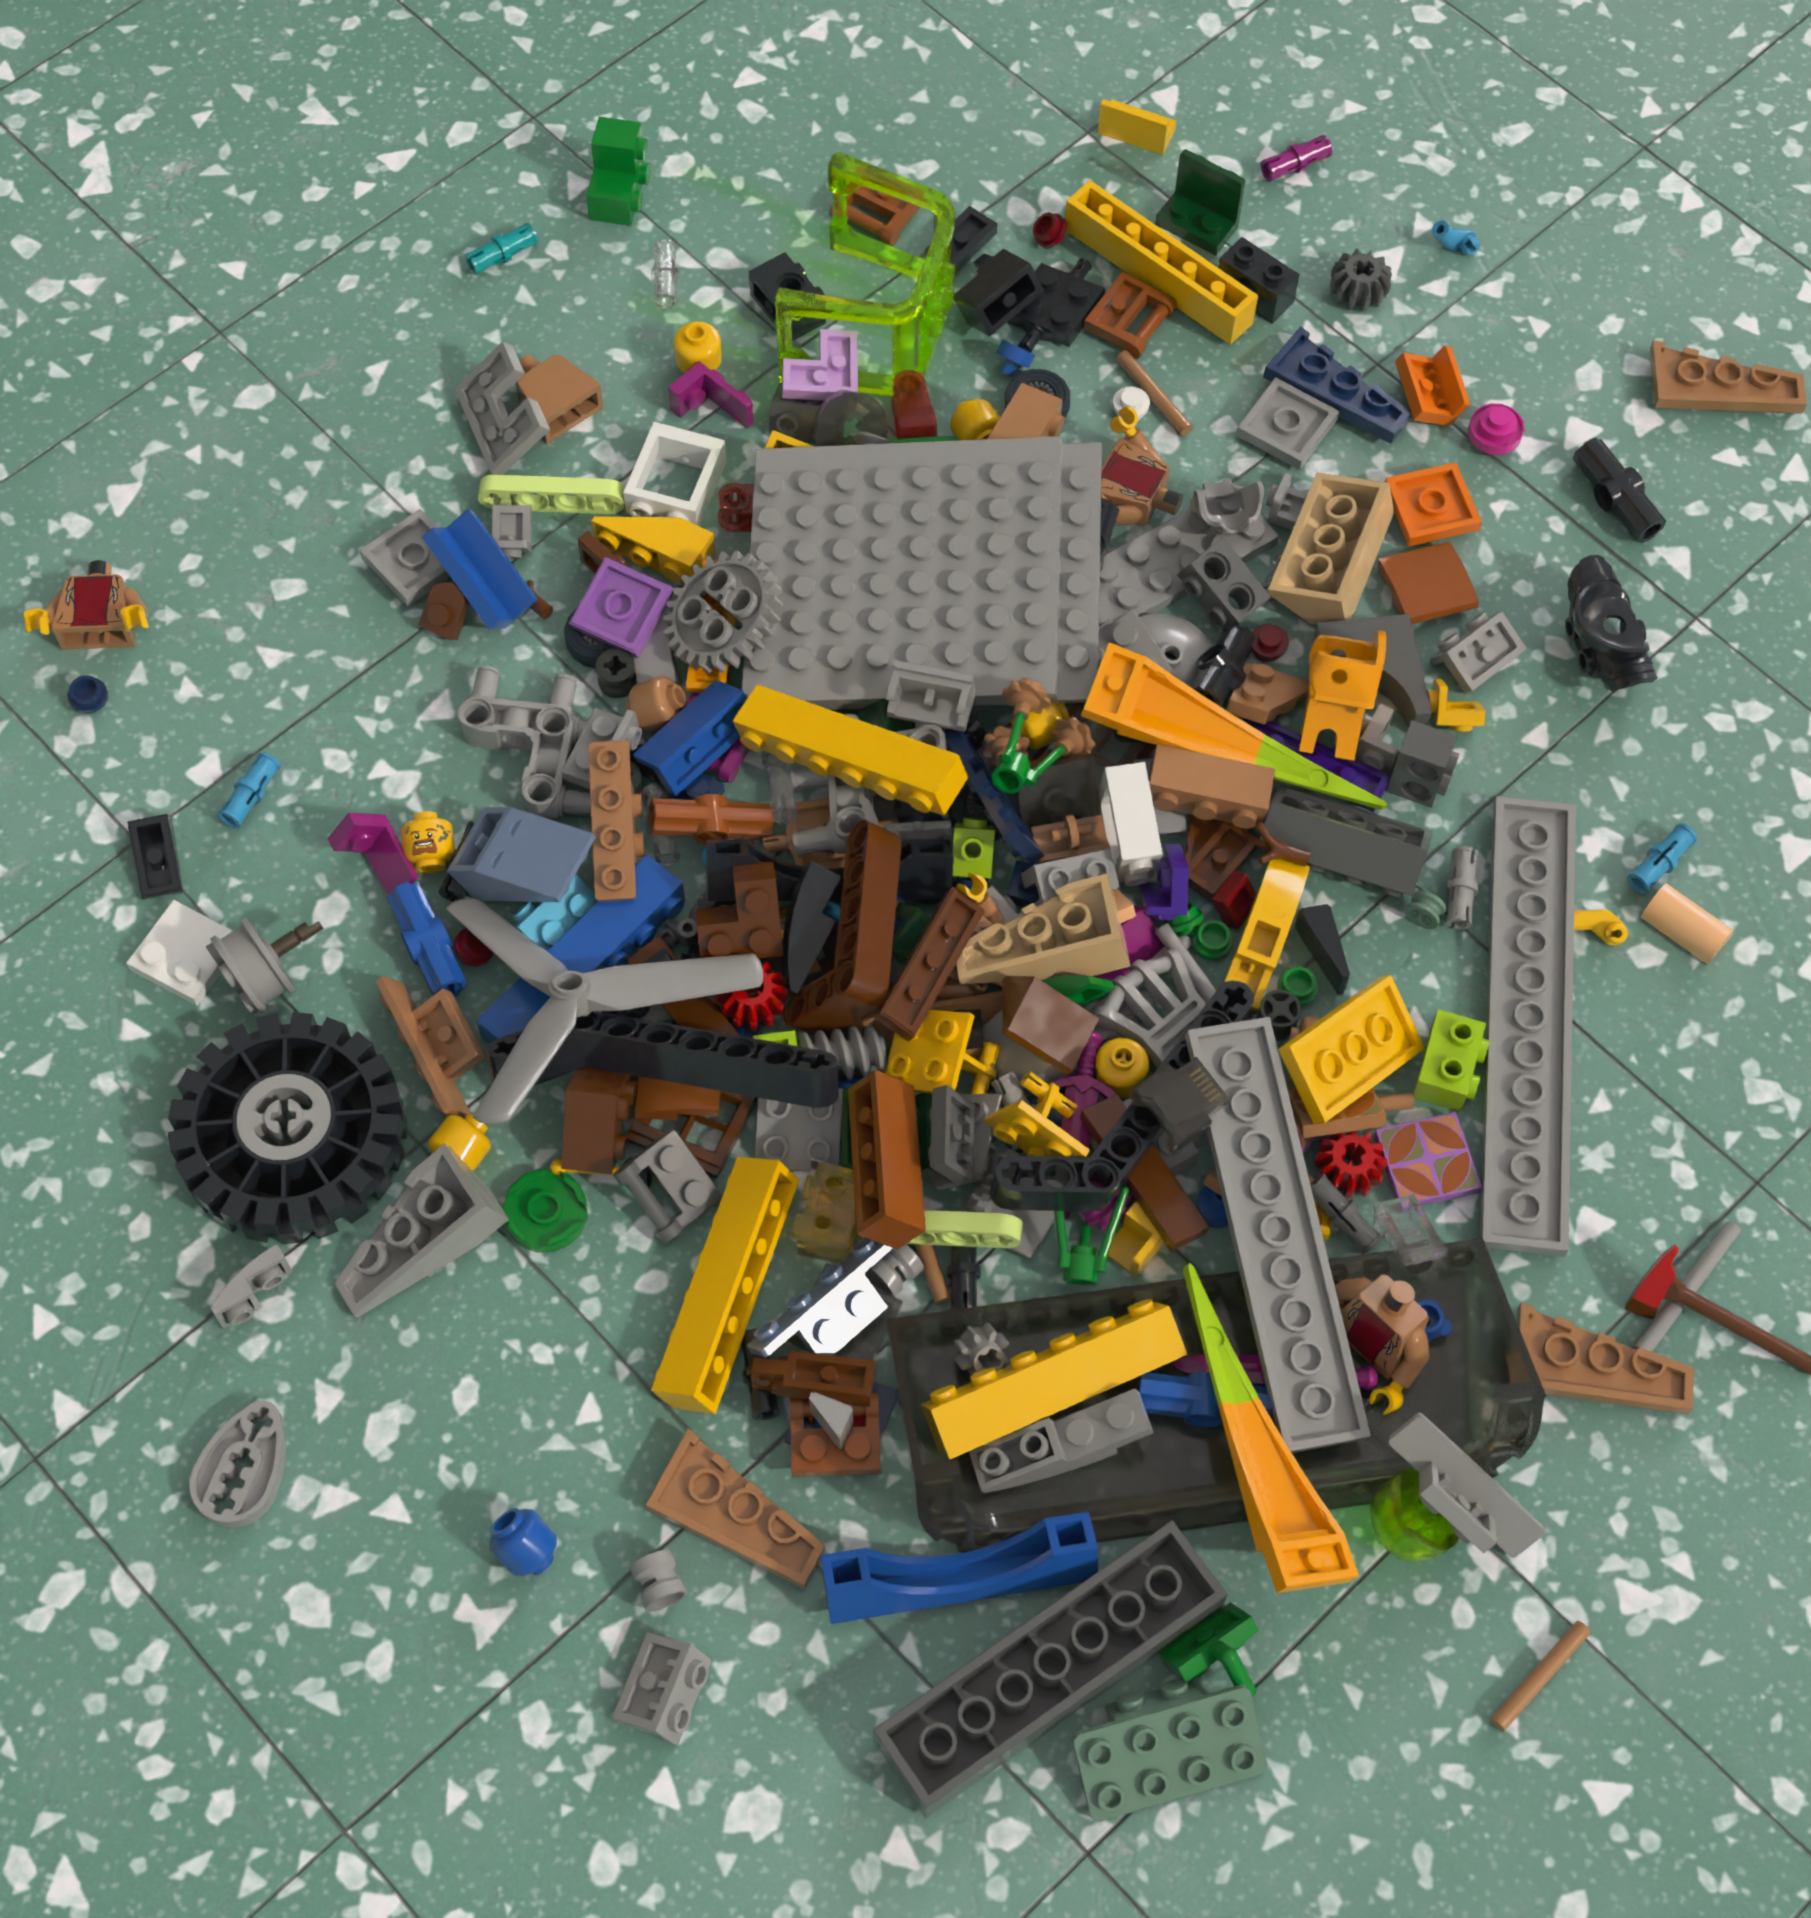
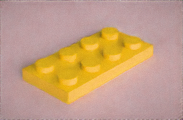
[1278,975,1425,1125]

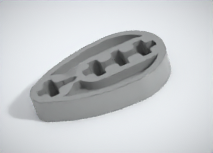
[189,1401,287,1528]

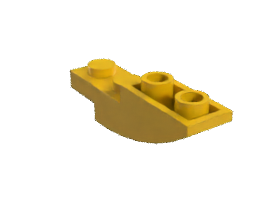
[1224,859,1310,1012]

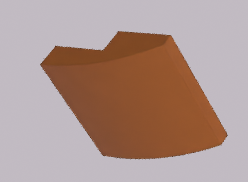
[1378,542,1479,624]
[635,1032,722,1120]

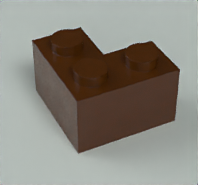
[696,862,784,958]
[561,1066,637,1175]

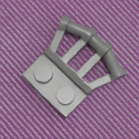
[1094,949,1207,1068]

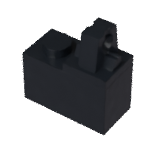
[952,249,1044,337]

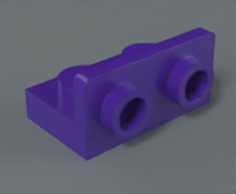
[1139,844,1189,920]

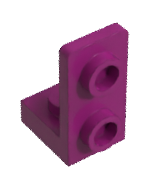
[668,361,753,428]
[327,813,418,895]

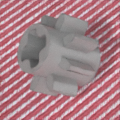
[954,1323,1009,1375]

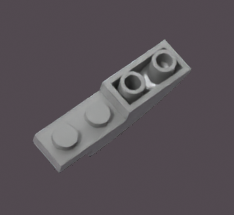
[969,1389,1154,1493]

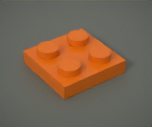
[1384,462,1482,547]

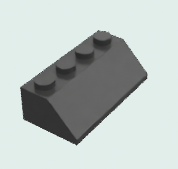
[1260,784,1433,897]

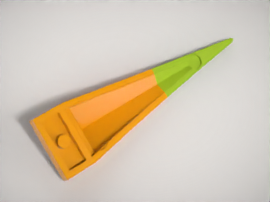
[1081,643,1387,810]
[1183,1263,1359,1593]

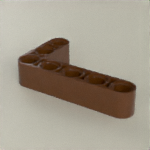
[784,819,901,1038]

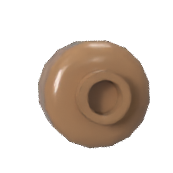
[625,676,686,733]

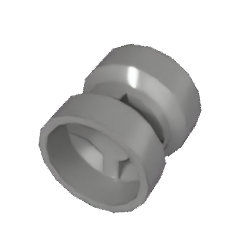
[865,1244,924,1299]
[630,1550,688,1612]

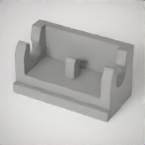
[886,660,976,732]

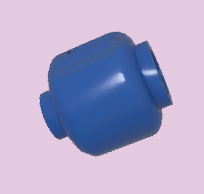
[490,1508,557,1576]

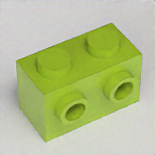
[1412,1009,1490,1112]

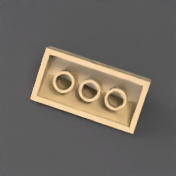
[1268,472,1394,625]

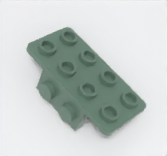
[1072,1679,1267,1821]

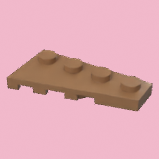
[1650,340,1807,413]
[1513,1302,1694,1415]
[645,1428,825,1590]

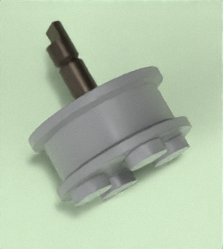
[205,916,324,1015]

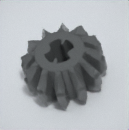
[1330,248,1392,312]

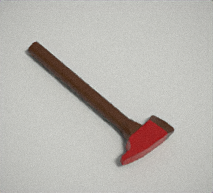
[1625,1244,1811,1375]

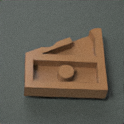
[1227,662,1310,724]

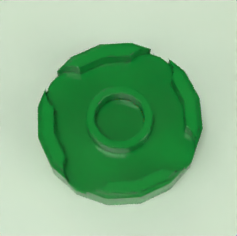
[503,1169,588,1253]

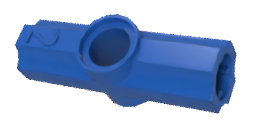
[387,882,467,997]
[1138,1372,1272,1428]

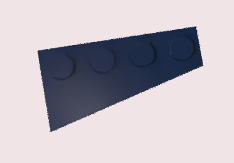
[1263,326,1411,444]
[944,729,1045,865]

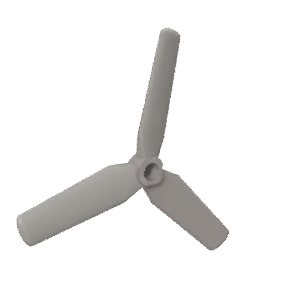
[446,898,763,1124]

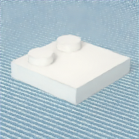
[126,900,232,1006]

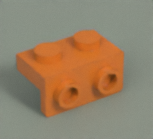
[1395,345,1470,426]

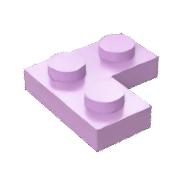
[782,329,858,402]

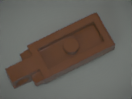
[751,1351,876,1407]

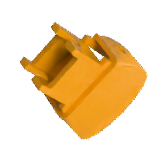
[1299,630,1386,761]

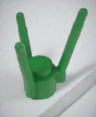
[1054,1187,1129,1285]

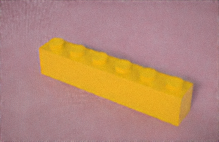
[1065,180,1258,345]
[733,684,968,816]
[651,1157,799,1414]
[920,1299,1188,1460]

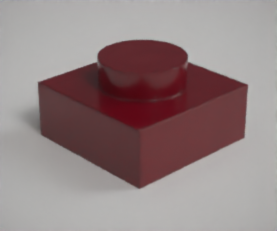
[1212,870,1256,930]

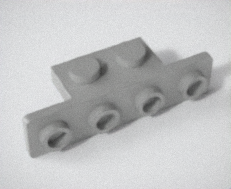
[1389,1413,1545,1558]

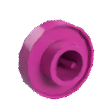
[1468,403,1525,455]

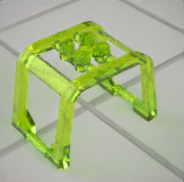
[775,152,956,396]

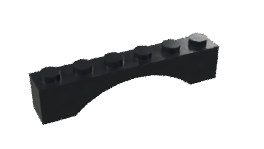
[706,839,954,905]

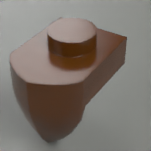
[418,582,470,640]

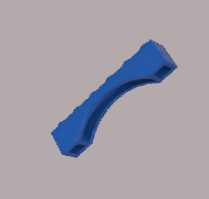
[820,1511,1098,1624]

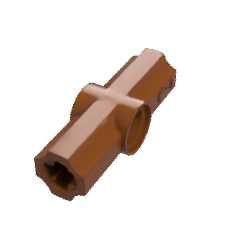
[648,794,774,845]

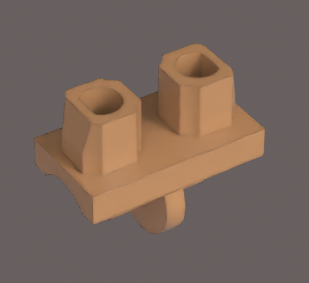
[1031,814,1111,864]

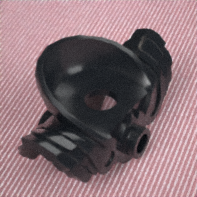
[1565,555,1658,691]

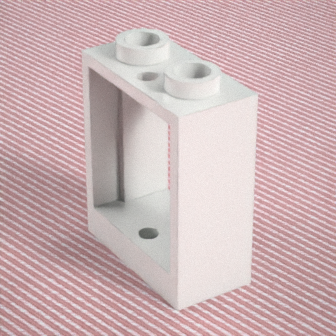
[623,422,727,526]
[1097,762,1163,886]

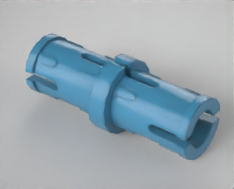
[217,752,281,829]
[1627,823,1697,894]

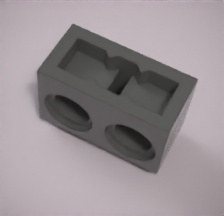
[1177,537,1271,631]
[1387,720,1460,808]

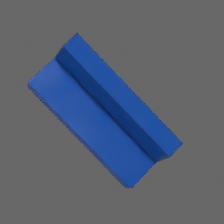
[422,510,537,629]
[633,680,747,796]

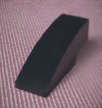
[781,861,841,995]

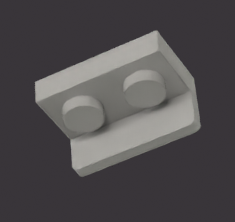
[1430,611,1527,694]
[561,708,642,789]
[1021,849,1119,904]
[611,1632,711,1746]

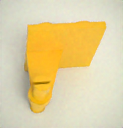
[885,1010,1000,1094]
[983,1070,1090,1157]

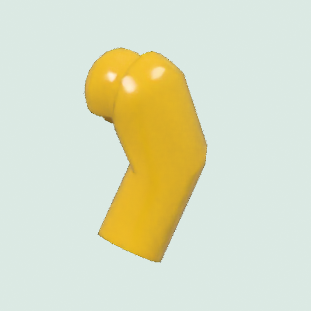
[1574,909,1628,946]

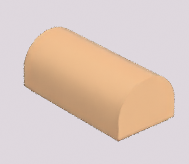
[1641,883,1734,965]

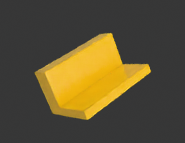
[1098,99,1177,155]

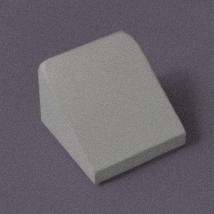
[809,1392,854,1450]

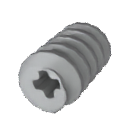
[797,1025,887,1080]

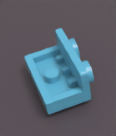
[512,874,598,951]

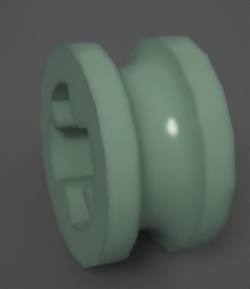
[1405,891,1447,929]

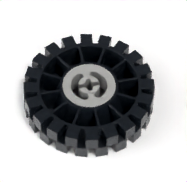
[168,1012,407,1244]

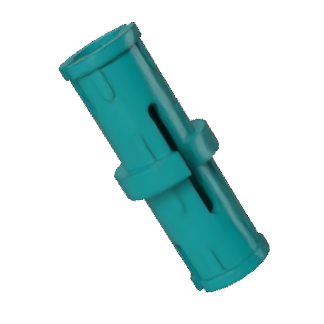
[465,222,539,275]

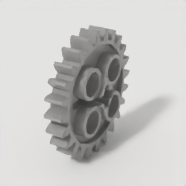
[663,550,783,673]

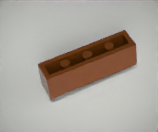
[848,1069,926,1250]

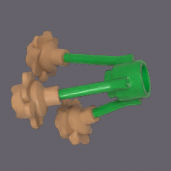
[983,677,1095,793]

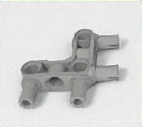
[458,666,591,821]
[790,714,947,857]

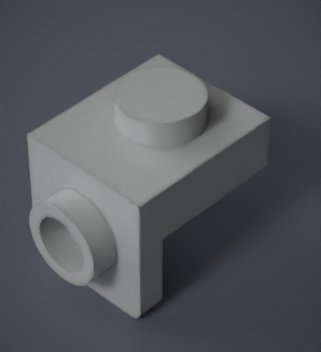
[1266,473,1308,530]
[492,505,532,560]
[1355,703,1399,774]

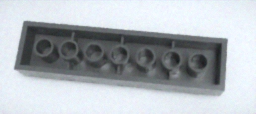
[873,1520,1228,1818]

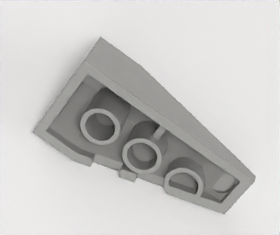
[334,1143,509,1317]

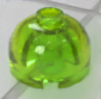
[1370,1468,1459,1562]

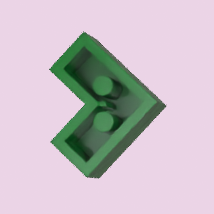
[586,116,650,226]

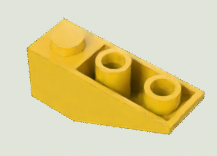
[591,516,716,584]

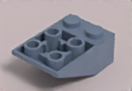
[447,807,596,902]

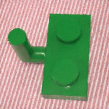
[1158,1602,1259,1697]

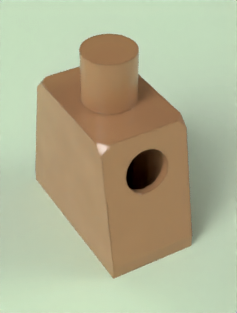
[516,355,603,444]

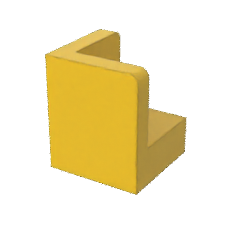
[1107,1201,1165,1278]

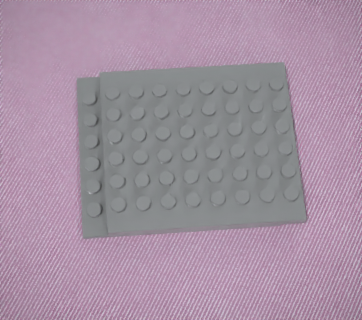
[742,436,1102,710]

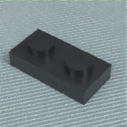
[925,206,998,277]

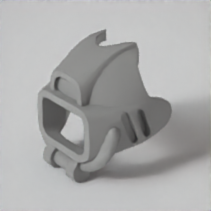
[1190,479,1264,535]

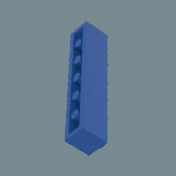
[476,854,685,1044]

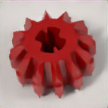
[717,961,788,1032]
[1314,1131,1387,1200]

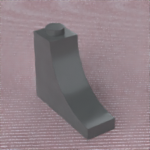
[1308,614,1432,728]

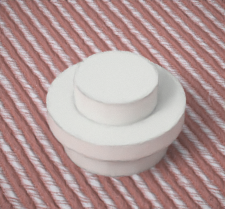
[1113,387,1150,421]

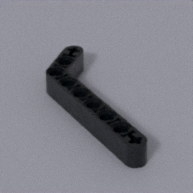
[989,980,1254,1211]
[487,1011,839,1108]

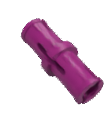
[1260,135,1332,182]

